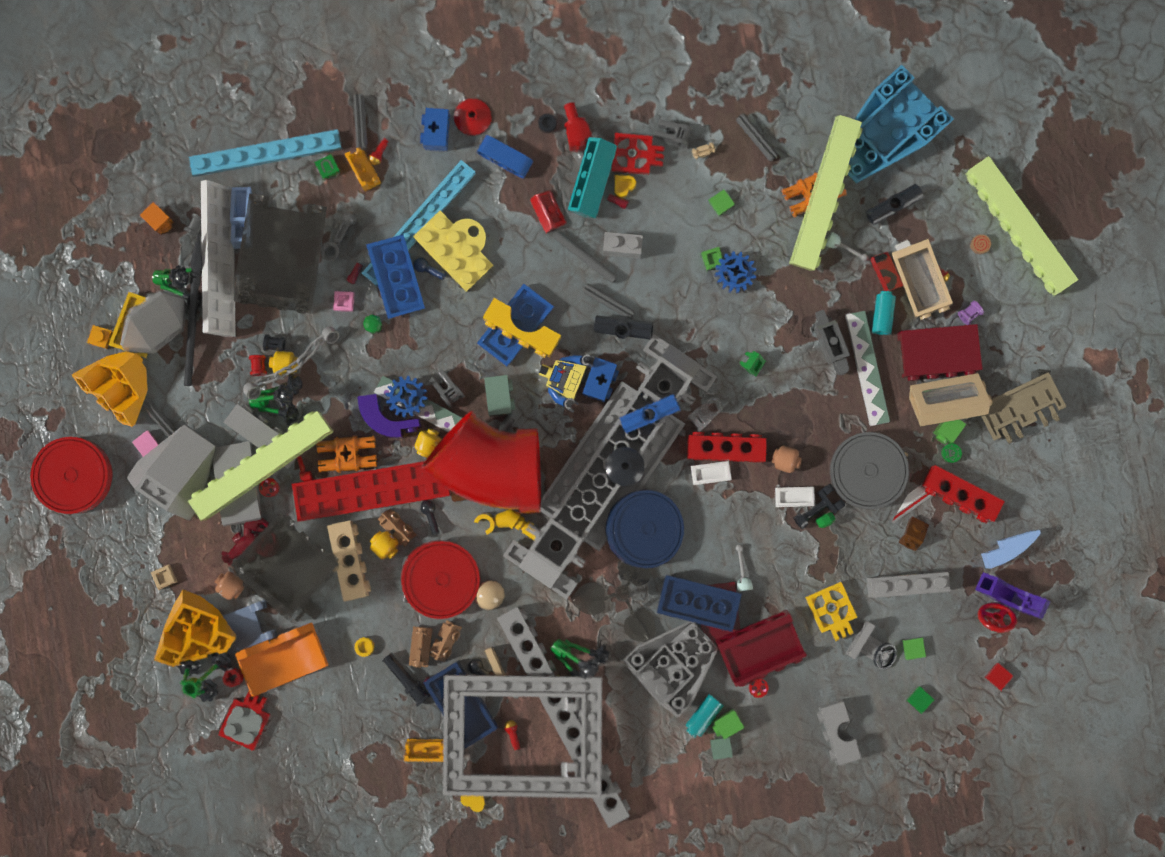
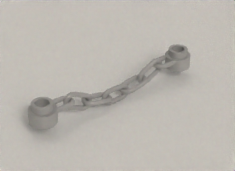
[243,327,339,400]

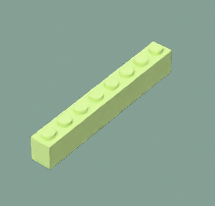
[789,115,862,271]
[966,156,1078,296]
[188,411,334,521]

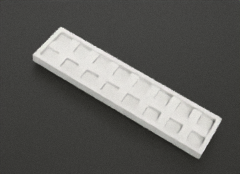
[201,180,236,337]

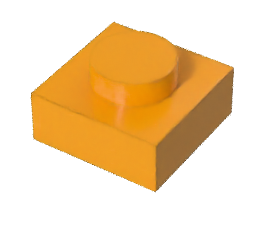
[87,325,113,349]

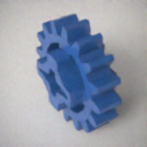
[715,251,756,293]
[385,376,428,418]

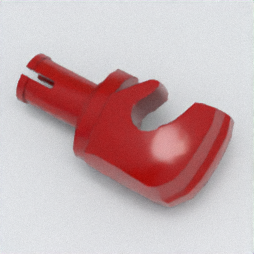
[564,102,593,153]

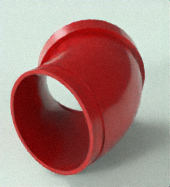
[421,410,541,513]

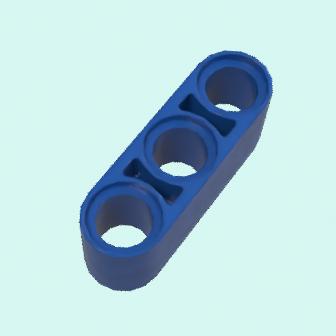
[477,135,533,178]

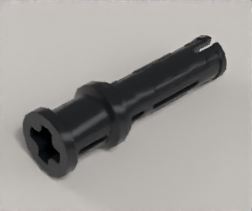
[382,653,431,707]

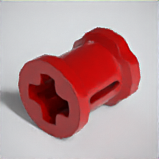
[249,355,267,376]
[223,668,244,687]

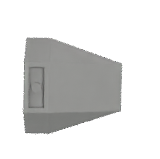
[120,291,187,354]
[127,425,216,521]
[623,621,718,718]

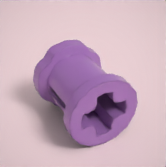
[958,300,984,325]

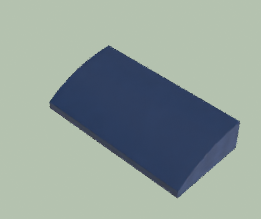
[423,661,499,749]

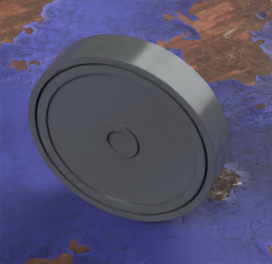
[829,432,909,509]

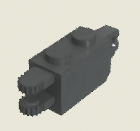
[814,309,850,376]

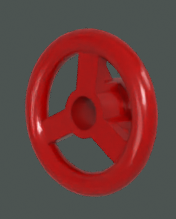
[978,603,1017,633]

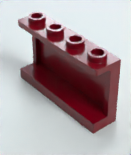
[897,324,983,381]
[715,610,807,687]

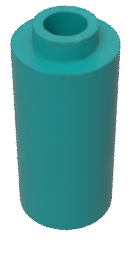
[872,291,896,335]
[685,694,724,738]

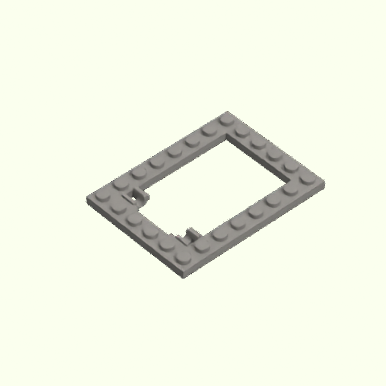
[443,675,602,798]

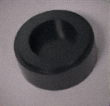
[538,113,557,134]

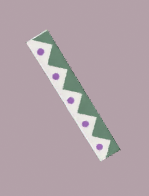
[845,311,890,426]
[374,376,462,432]

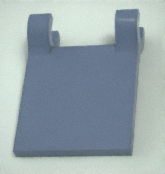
[223,600,278,655]

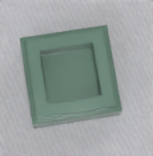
[710,737,733,760]

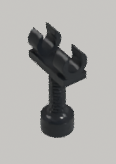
[793,484,846,530]

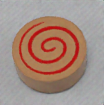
[970,234,991,254]

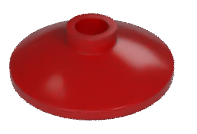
[454,99,491,136]

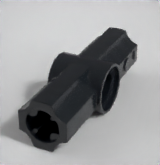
[866,183,924,226]
[594,315,654,340]

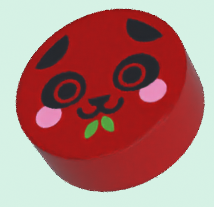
[259,478,280,497]
[748,678,768,698]

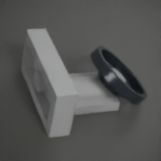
[845,621,897,670]

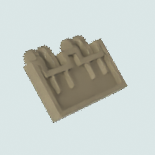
[981,372,1066,444]

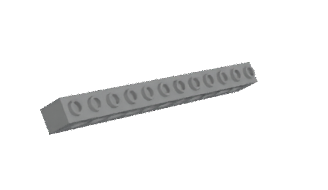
[497,606,631,828]

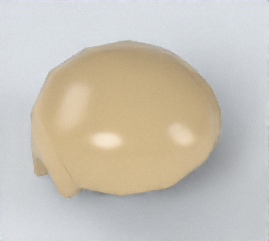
[475,580,505,610]

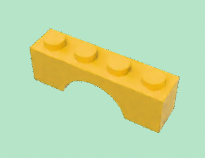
[482,298,561,358]

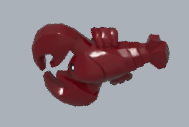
[221,518,279,566]

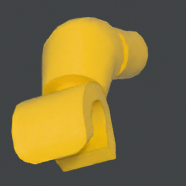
[474,509,536,540]

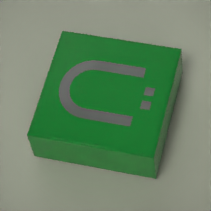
[314,154,340,180]

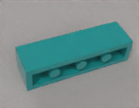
[568,137,617,219]

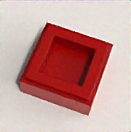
[984,663,1013,691]

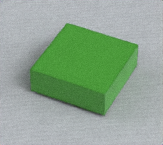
[708,189,735,216]
[701,247,724,271]
[902,637,926,660]

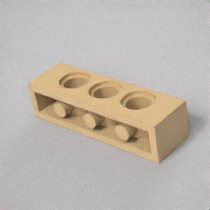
[327,520,371,602]

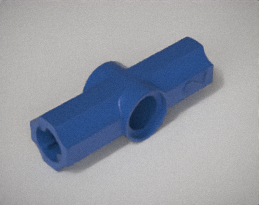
[620,394,680,433]

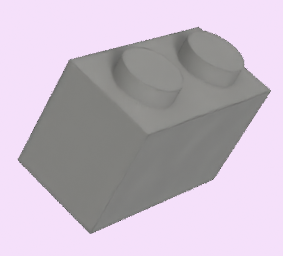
[603,232,643,259]

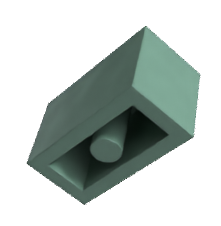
[484,375,516,417]

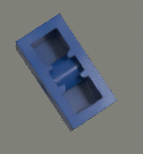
[420,108,450,151]
[583,357,619,403]

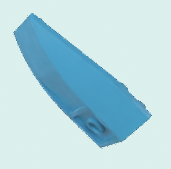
[848,64,954,183]

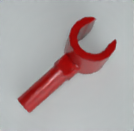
[297,456,312,482]

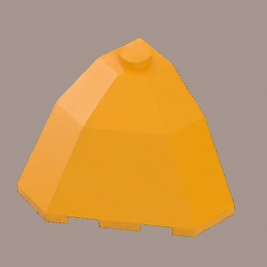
[72,351,148,427]
[154,589,236,667]

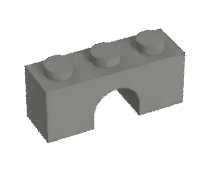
[817,700,862,765]

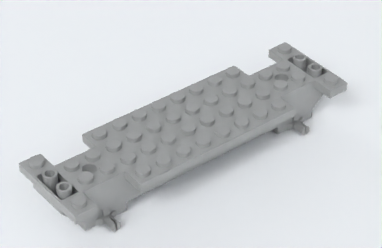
[503,334,717,600]

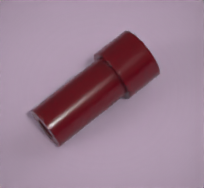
[607,194,629,210]
[346,263,363,285]

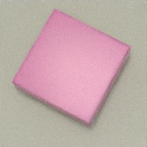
[333,291,354,312]
[132,430,159,457]

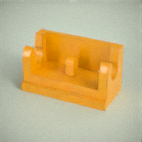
[345,147,381,192]
[404,739,444,762]

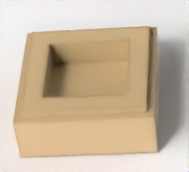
[151,564,177,590]

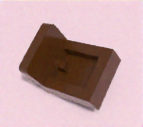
[899,516,929,551]

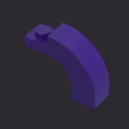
[357,394,422,439]
[975,572,1050,620]

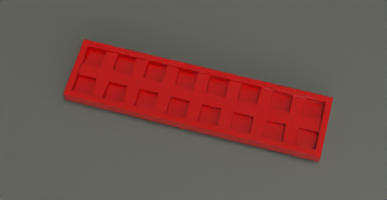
[292,461,450,522]

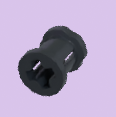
[263,334,286,351]

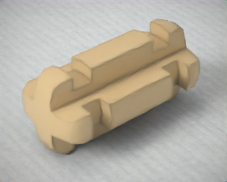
[692,143,716,159]

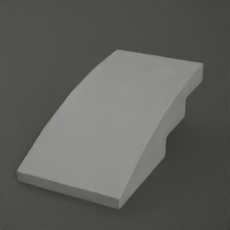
[213,441,262,526]

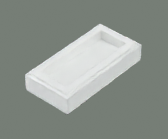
[691,461,732,485]
[775,487,815,507]

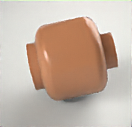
[772,446,802,473]
[214,571,245,600]

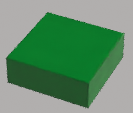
[906,686,934,714]

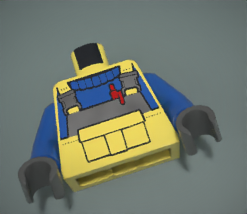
[539,354,595,412]

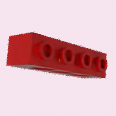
[687,432,766,463]
[921,465,1005,524]

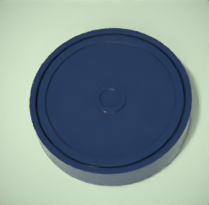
[605,490,684,568]

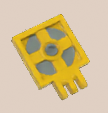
[805,582,857,641]

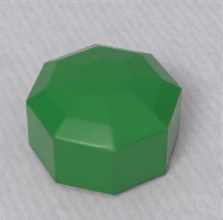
[363,314,383,334]
[816,512,836,528]

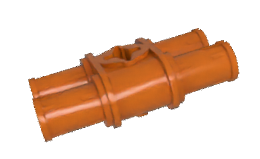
[782,172,847,217]
[316,435,377,473]

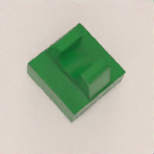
[740,351,766,377]

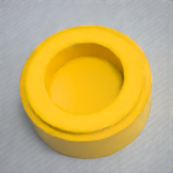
[354,637,375,657]

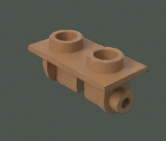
[378,508,417,547]
[430,620,462,662]
[409,626,433,667]

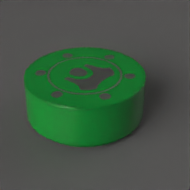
[941,443,962,463]

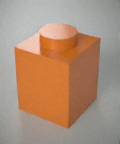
[140,202,174,235]

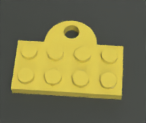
[413,211,493,292]

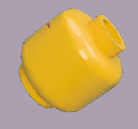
[269,351,298,376]
[414,428,442,458]
[370,531,399,560]

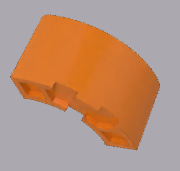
[235,622,328,697]

